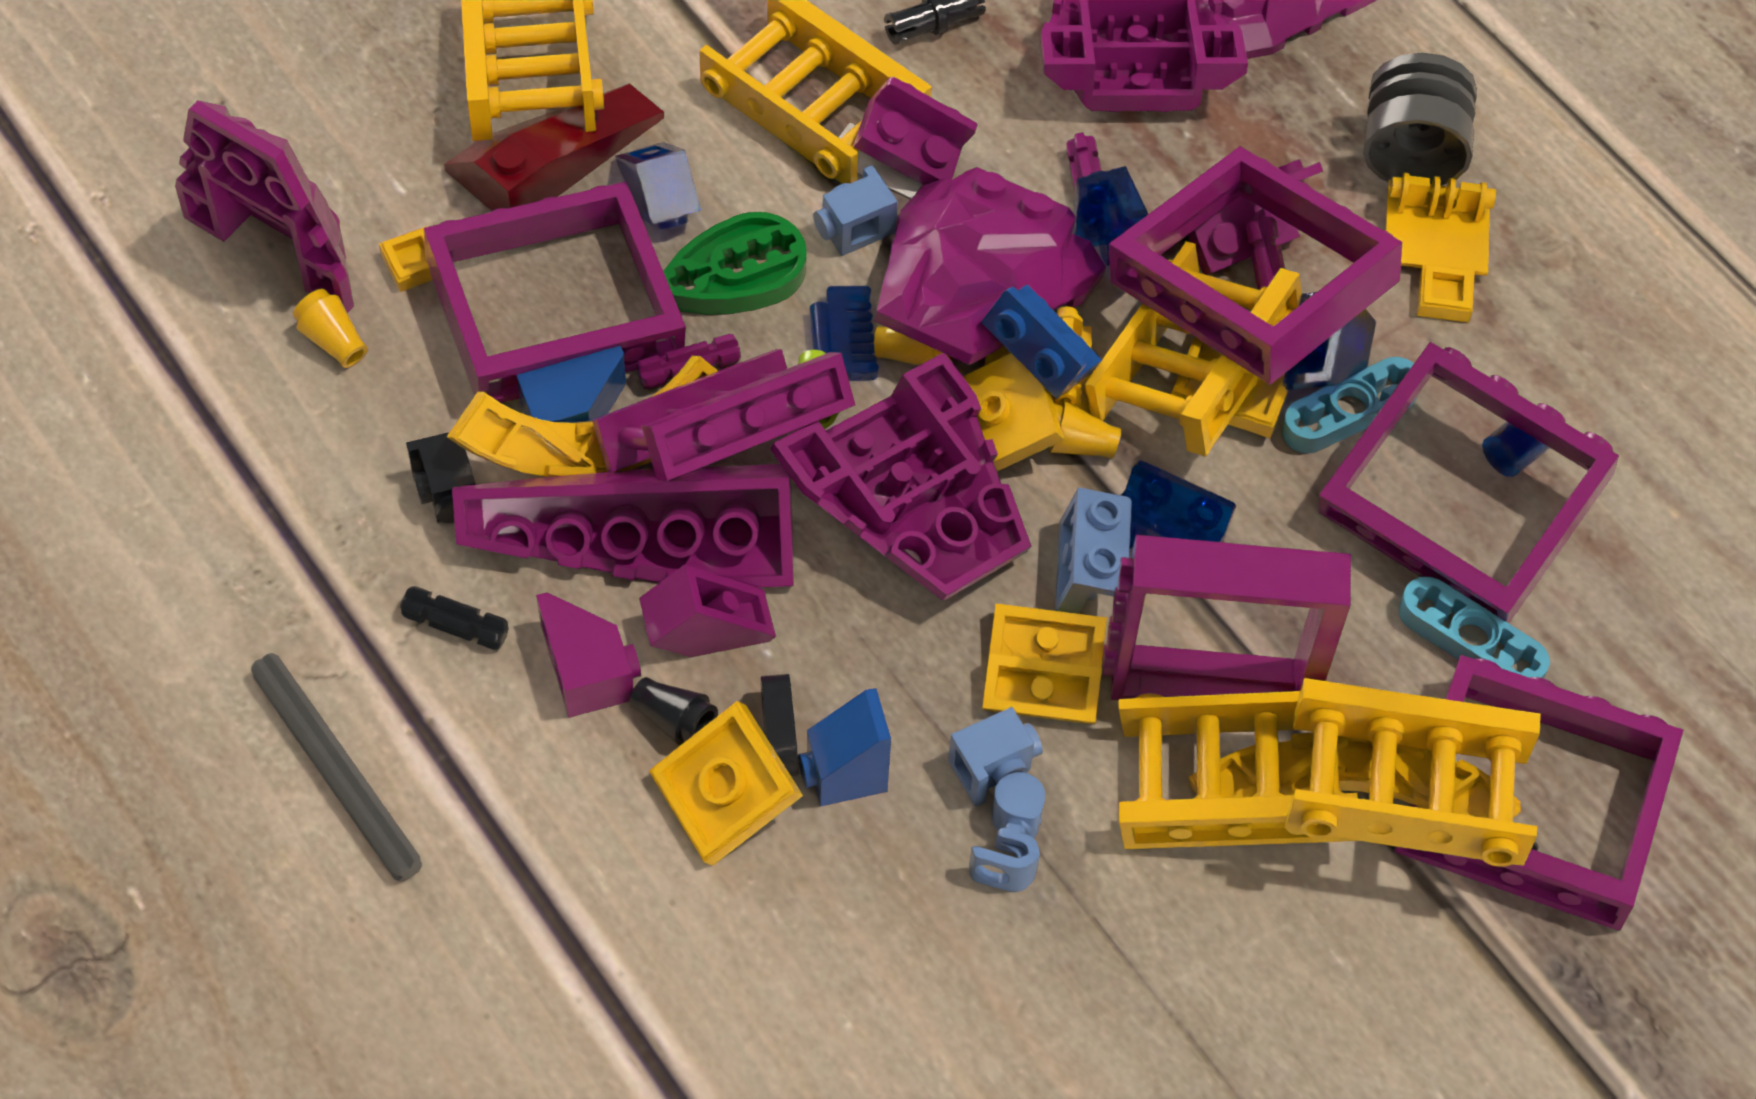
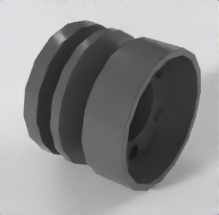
[1363,52,1477,186]

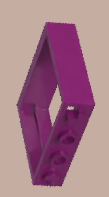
[1109,146,1402,385]
[424,181,686,403]
[1319,341,1619,623]
[1102,535,1351,701]
[1394,655,1684,931]

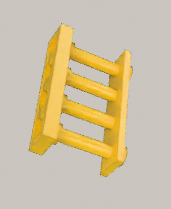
[461,0,604,141]
[699,0,932,184]
[1084,241,1303,457]
[1285,678,1540,866]
[1119,691,1358,849]

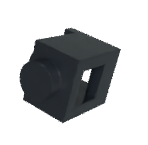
[406,432,476,523]

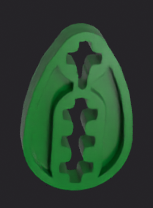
[663,212,807,315]

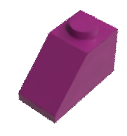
[639,564,776,657]
[536,592,641,718]

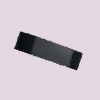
[760,674,799,776]

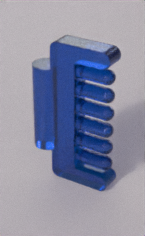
[809,286,879,381]

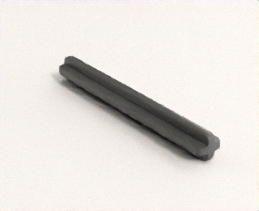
[251,653,422,882]

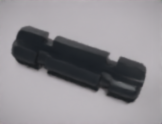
[400,586,509,650]

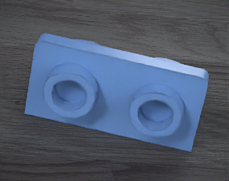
[1055,487,1131,614]

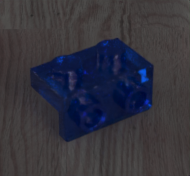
[1120,460,1236,549]

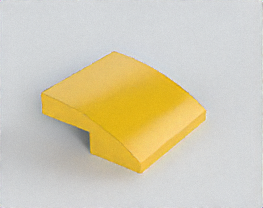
[982,603,1107,725]

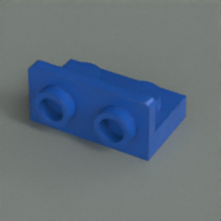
[981,284,1102,399]

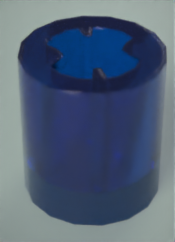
[1482,421,1550,477]

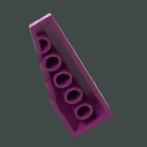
[452,464,794,587]

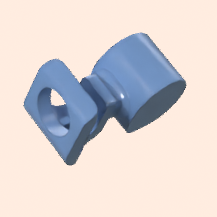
[969,772,1045,892]

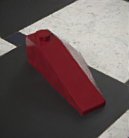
[444,83,664,211]

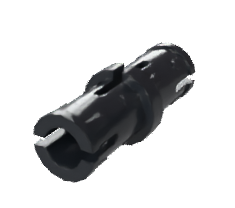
[884,0,986,45]

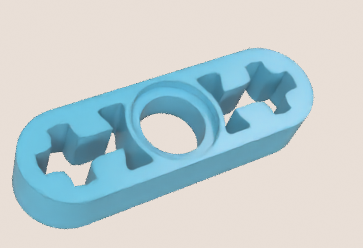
[1281,357,1418,454]
[1399,577,1550,678]

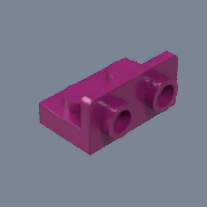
[853,77,978,185]

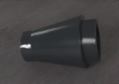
[630,677,718,746]

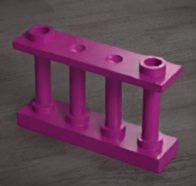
[592,349,856,481]

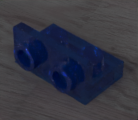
[1072,166,1148,266]

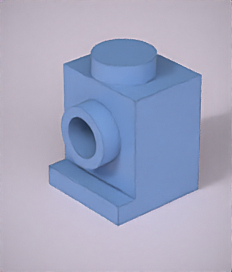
[813,165,898,256]
[948,707,1043,807]

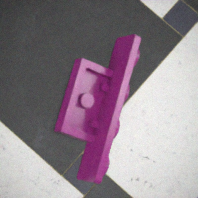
[1188,159,1323,275]

